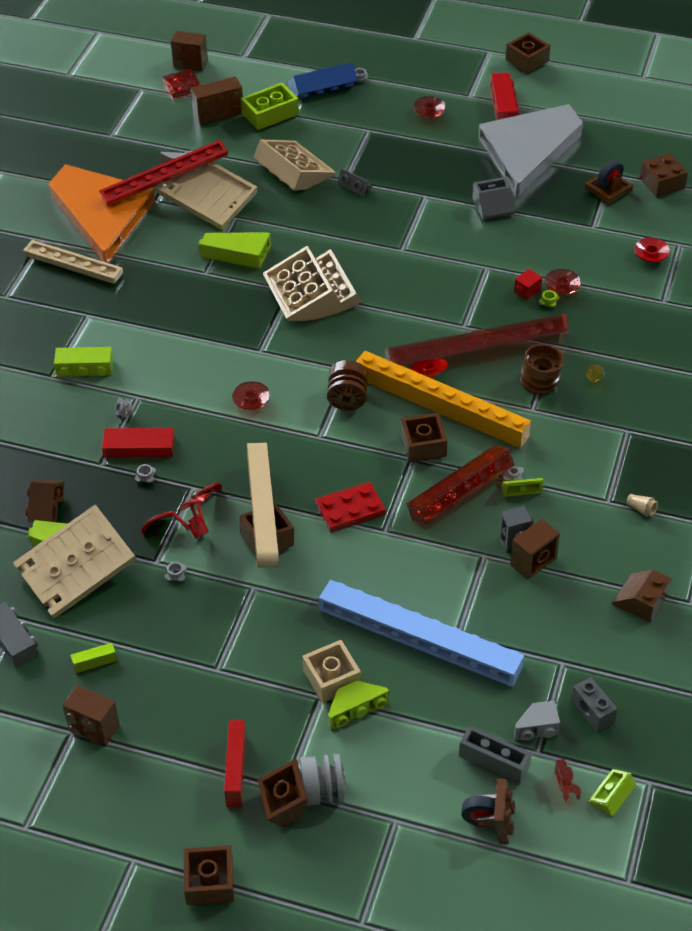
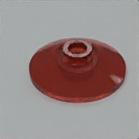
[413,96,445,117]
[545,269,581,295]
[232,381,270,410]

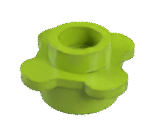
[539,290,559,307]

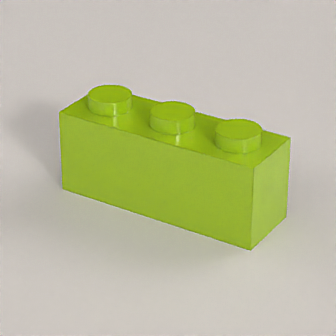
[54,347,114,377]

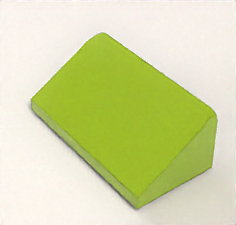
[501,478,543,497]
[70,643,117,673]
[589,769,636,816]

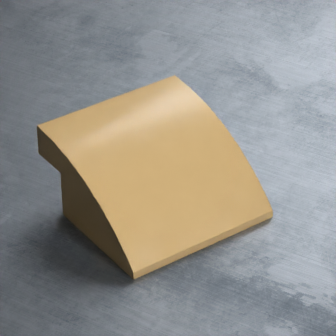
[263,246,361,321]

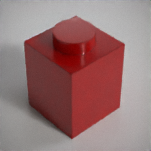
[514,269,543,300]

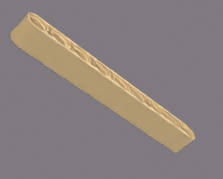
[247,443,279,568]

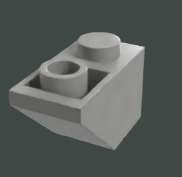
[514,700,560,741]

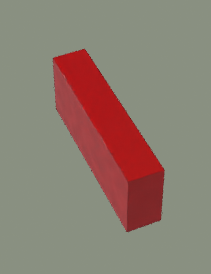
[102,428,175,457]
[224,720,247,808]

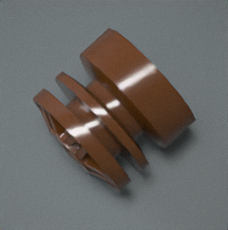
[520,344,564,394]
[327,360,368,411]

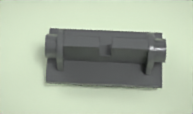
[337,168,372,197]

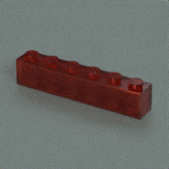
[406,445,515,524]

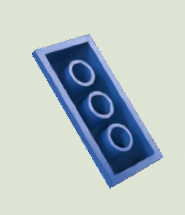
[287,62,358,99]

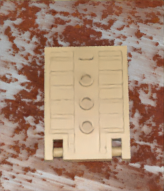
[156,150,257,231]
[13,505,137,619]

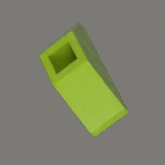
[328,680,389,730]

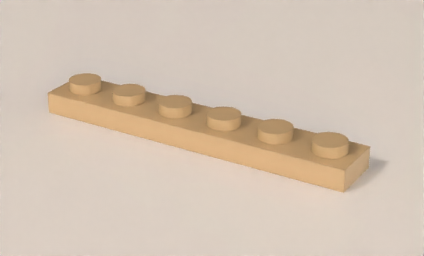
[23,240,123,284]

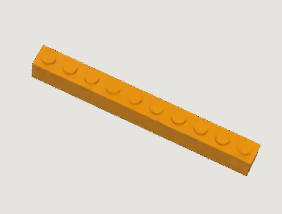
[356,351,531,448]

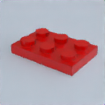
[315,481,386,532]

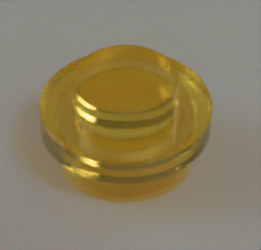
[586,364,604,383]

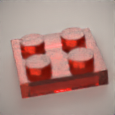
[162,69,201,99]

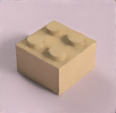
[302,640,361,703]

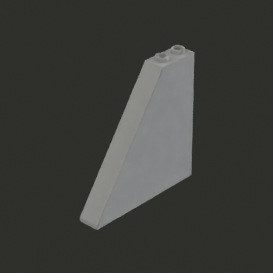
[479,104,583,196]

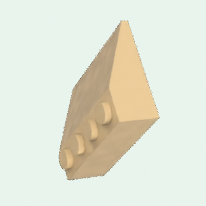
[254,140,336,191]

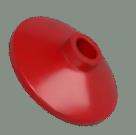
[634,237,670,262]
[411,358,448,379]

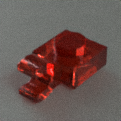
[554,759,581,802]

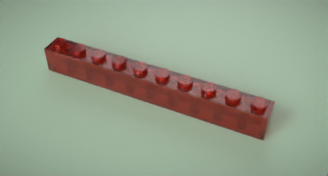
[384,314,569,365]

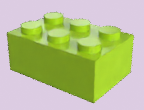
[241,83,299,130]

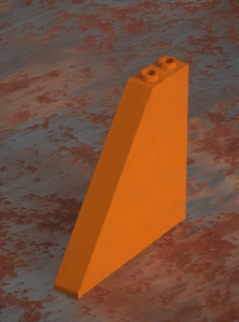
[48,164,155,263]

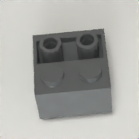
[473,177,515,220]

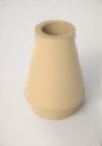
[626,494,658,516]

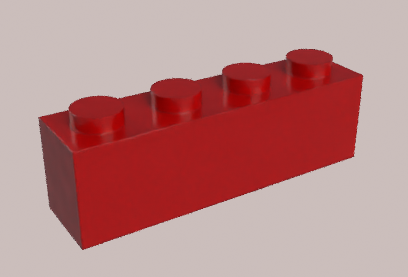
[490,73,520,120]

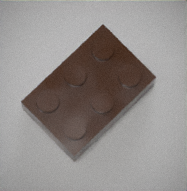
[190,76,243,125]

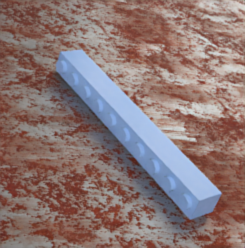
[319,580,524,687]

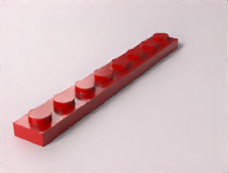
[99,140,228,206]

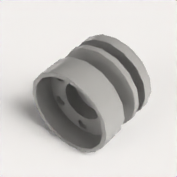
[300,753,346,806]

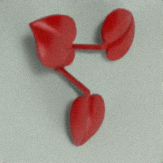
[141,482,222,539]

